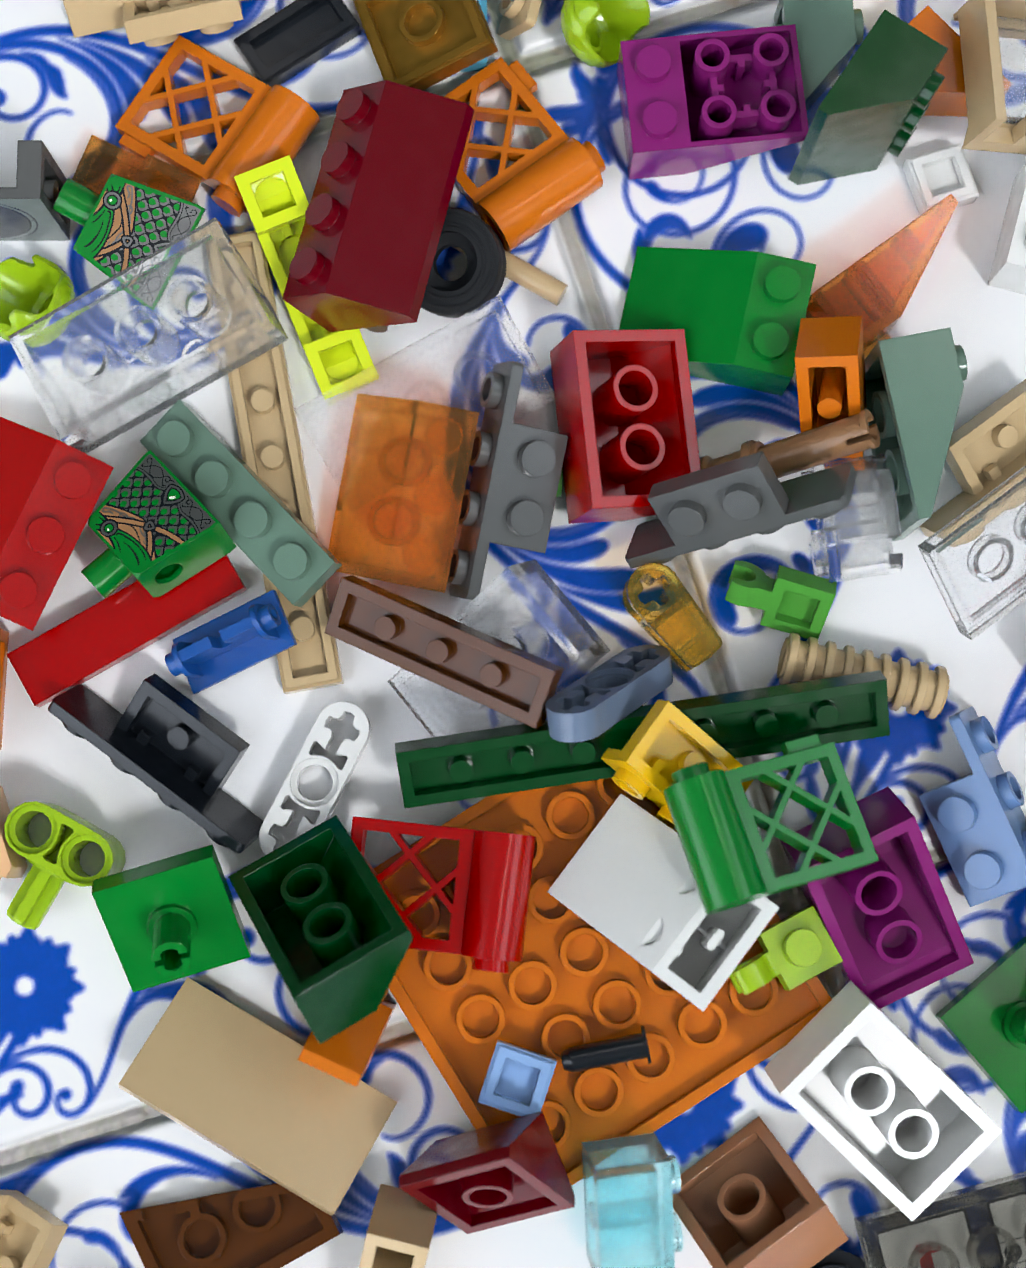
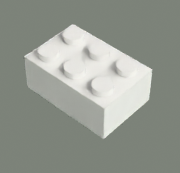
[764,980,1002,1221]

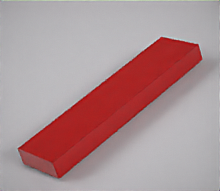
[6,555,247,707]

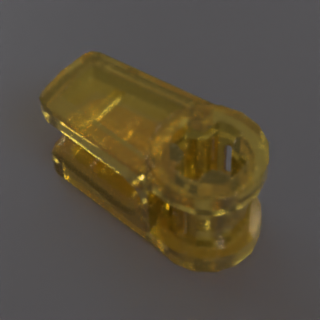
[622,563,722,672]

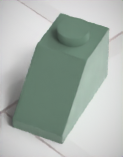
[773,0,864,112]

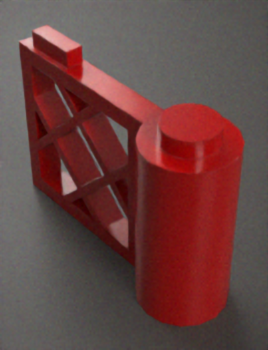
[350,816,536,973]

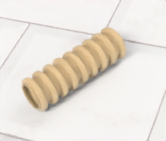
[777,632,950,719]

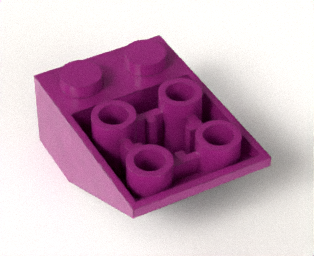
[617,24,809,180]

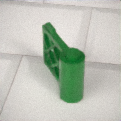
[663,734,879,915]

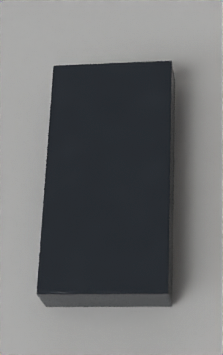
[233,0,361,87]

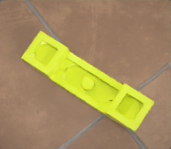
[234,155,379,401]

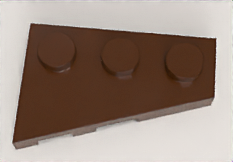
[120,1183,344,1268]

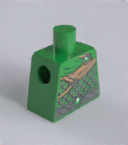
[53,174,206,309]
[81,450,237,598]

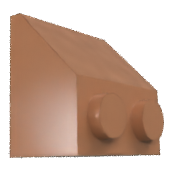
[661,1116,848,1268]

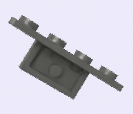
[446,361,568,601]
[625,451,857,568]

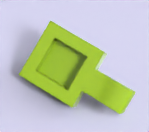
[729,905,843,995]

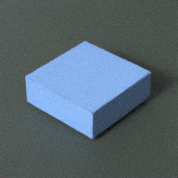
[478,1039,557,1117]

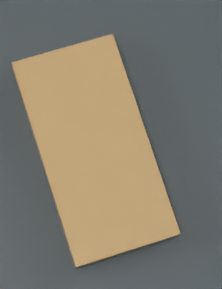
[118,977,397,1216]

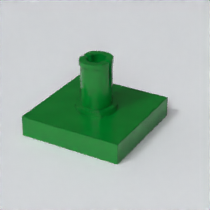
[92,844,251,993]
[935,937,1026,1113]

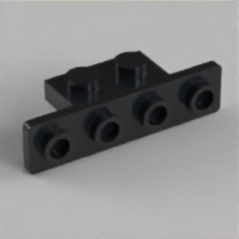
[48,673,263,854]

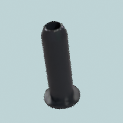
[561,1026,652,1072]

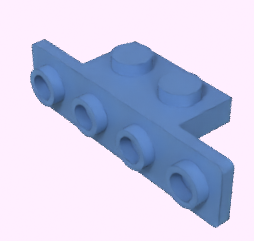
[919,706,1026,907]

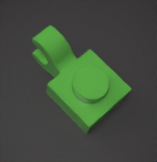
[725,560,837,639]

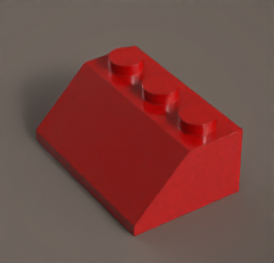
[550,329,701,524]
[0,417,114,631]

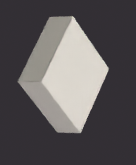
[902,142,979,218]

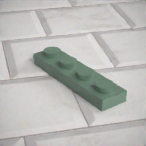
[139,399,342,607]

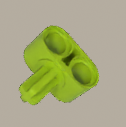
[4,801,126,930]

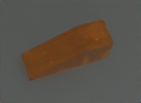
[805,194,958,360]

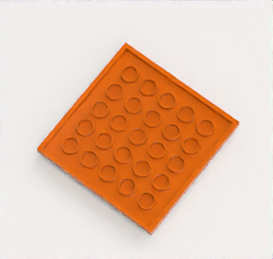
[373,705,831,1186]

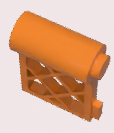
[115,35,320,217]
[443,57,606,252]

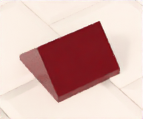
[399,1111,575,1234]

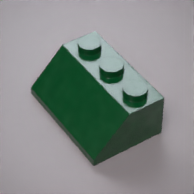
[788,10,948,185]
[228,815,413,1044]

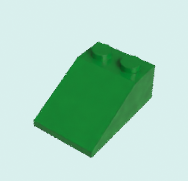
[619,247,817,396]

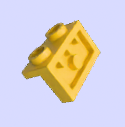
[601,700,753,832]

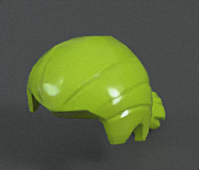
[561,0,650,68]
[0,255,75,347]

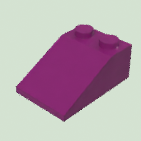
[779,787,974,1009]

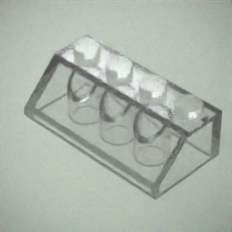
[8,217,289,454]

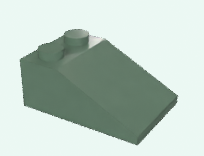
[864,327,968,541]

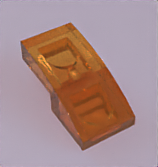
[72,135,202,202]

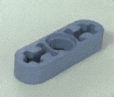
[545,645,673,743]

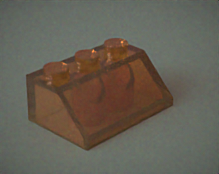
[328,393,479,593]

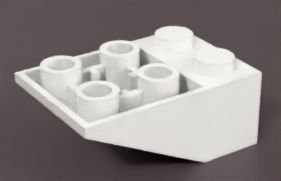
[547,793,780,1011]

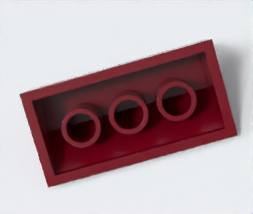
[282,80,475,332]

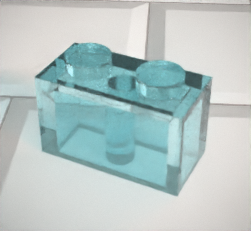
[582,1133,683,1268]

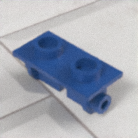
[165,590,297,694]

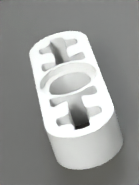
[259,701,371,855]

